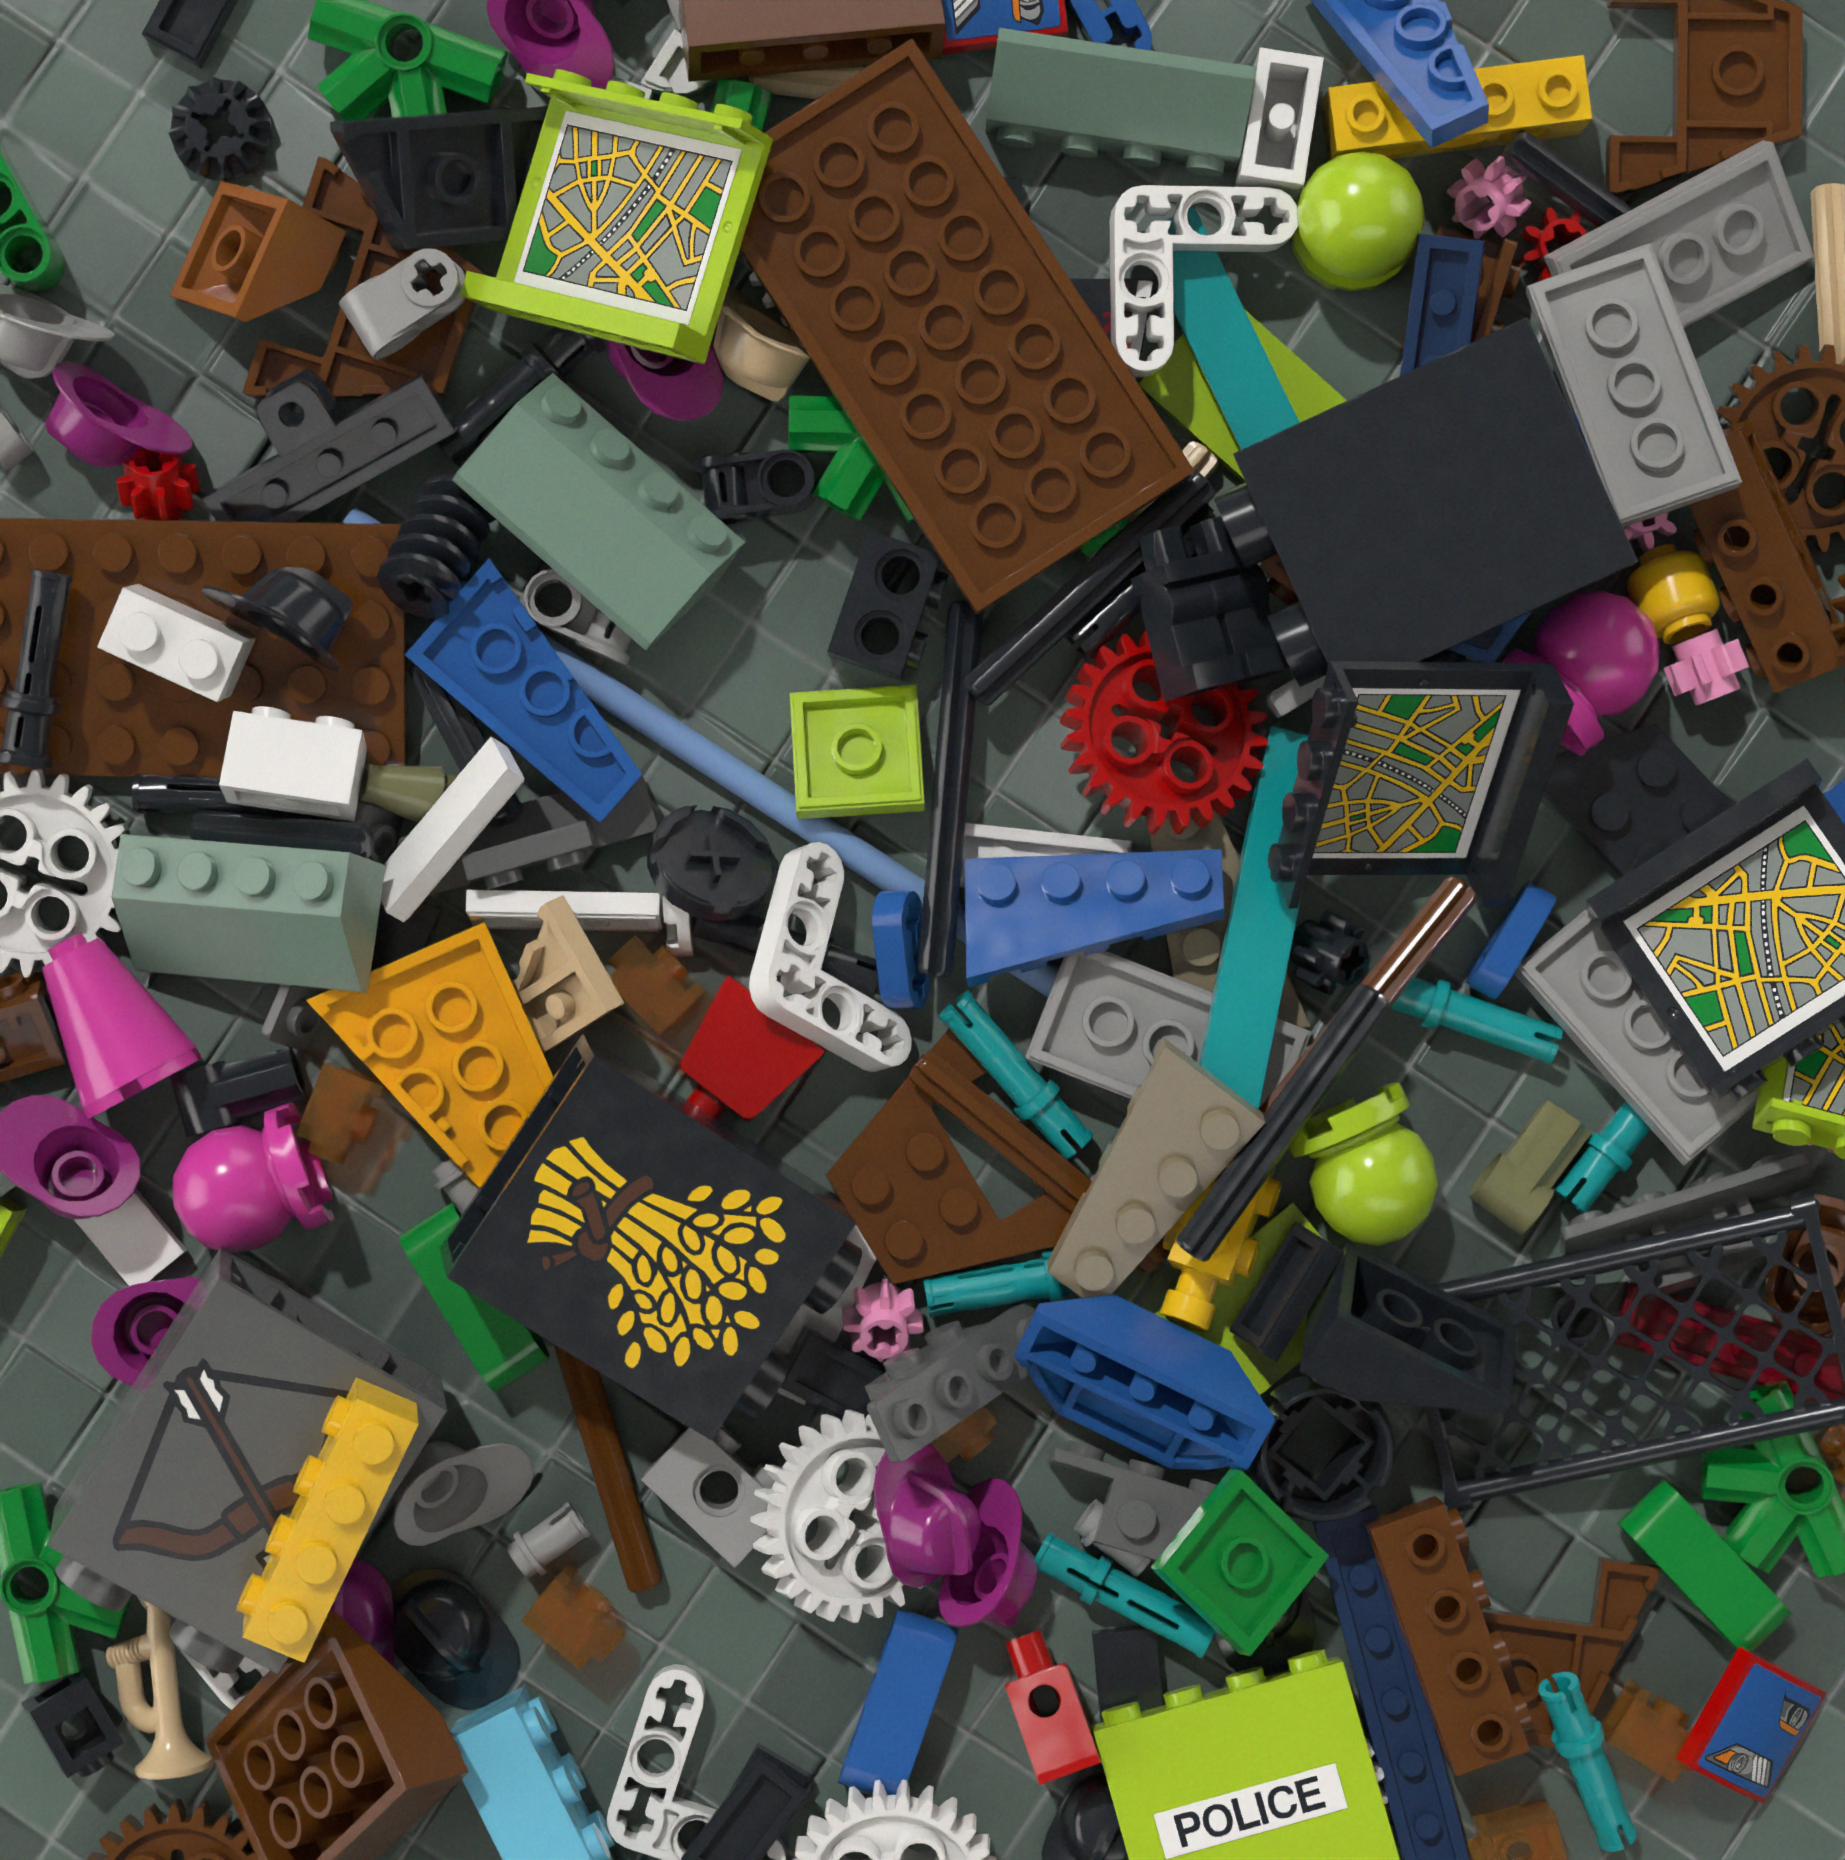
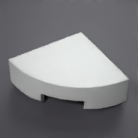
[640,29,719,97]
[663,896,694,957]

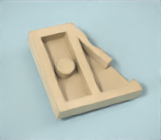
[512,895,624,1054]

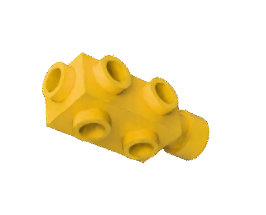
[1159,1159,1282,1332]

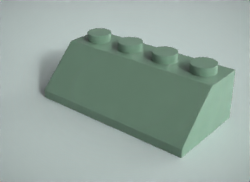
[985,28,1257,177]
[452,373,745,650]
[111,834,386,993]

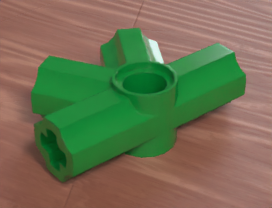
[307,0,508,120]
[788,396,915,524]
[1700,1379,1845,1578]
[0,1481,133,1684]

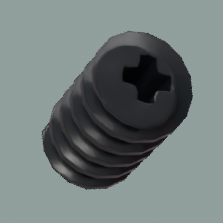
[377,475,496,619]

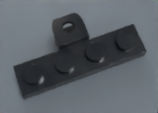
[203,369,458,522]

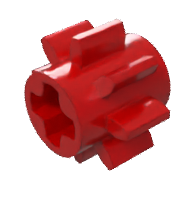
[1519,207,1591,282]
[116,447,200,521]

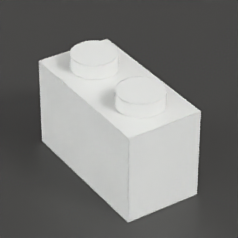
[1235,48,1324,200]
[97,584,256,702]
[219,706,368,822]

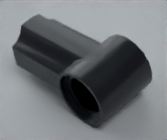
[169,1047,307,1138]

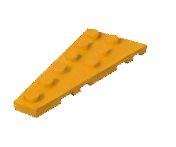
[306,922,553,1188]

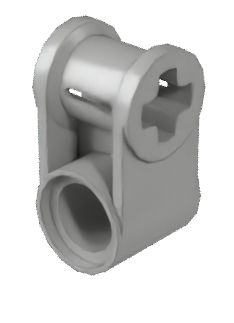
[339,249,466,360]
[524,569,632,666]

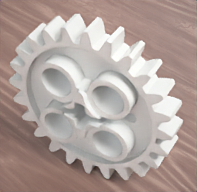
[0,769,129,977]
[750,1410,924,1623]
[792,1780,997,1860]

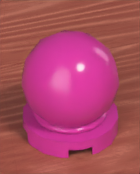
[1501,591,1660,756]
[173,1102,335,1253]

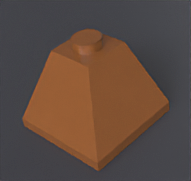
[169,181,346,322]

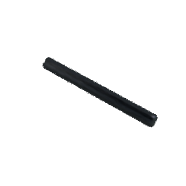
[917,600,984,978]

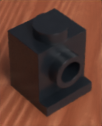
[21,1672,124,1778]

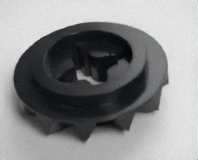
[168,77,272,181]

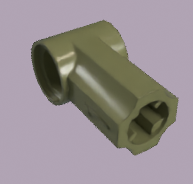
[1468,1100,1592,1235]

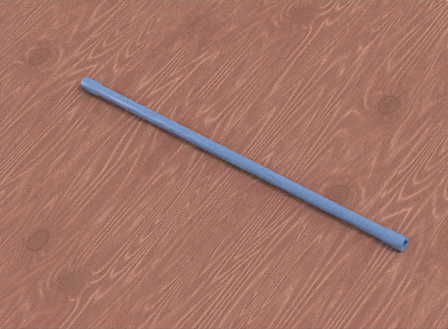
[342,507,1060,998]

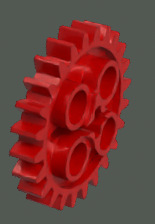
[1059,631,1268,835]

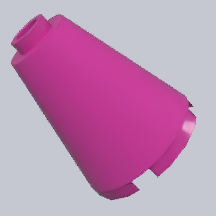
[42,932,202,1119]

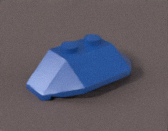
[1013,1294,1275,1470]

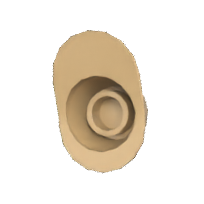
[713,286,810,401]

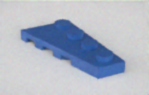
[1311,0,1489,148]
[405,558,643,824]
[965,849,1224,987]

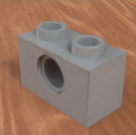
[641,1425,775,1568]

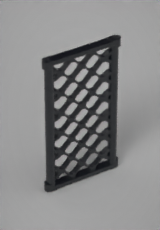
[1425,1193,1845,1512]

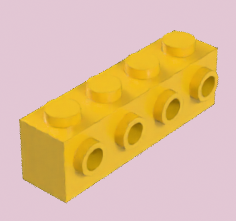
[236,1377,419,1663]

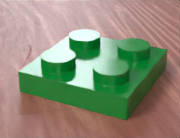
[1151,1469,1329,1656]

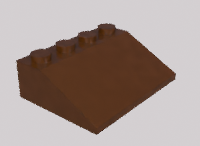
[204,1611,469,1860]

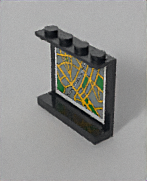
[1268,661,1574,909]
[1586,758,1845,1102]

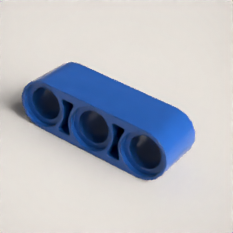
[838,1608,959,1795]

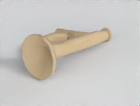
[106,1600,213,1780]

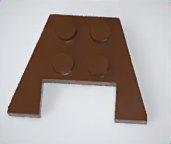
[1605,0,1803,197]
[242,156,484,399]
[825,1028,1072,1284]
[1460,1542,1660,1748]

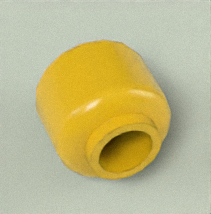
[1626,544,1720,644]

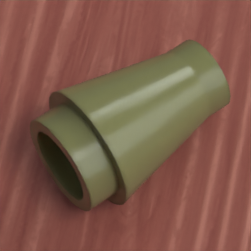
[359,763,456,824]

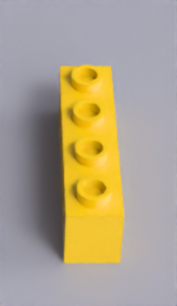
[1321,55,1592,161]

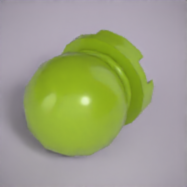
[1291,151,1425,292]
[1289,1082,1438,1246]

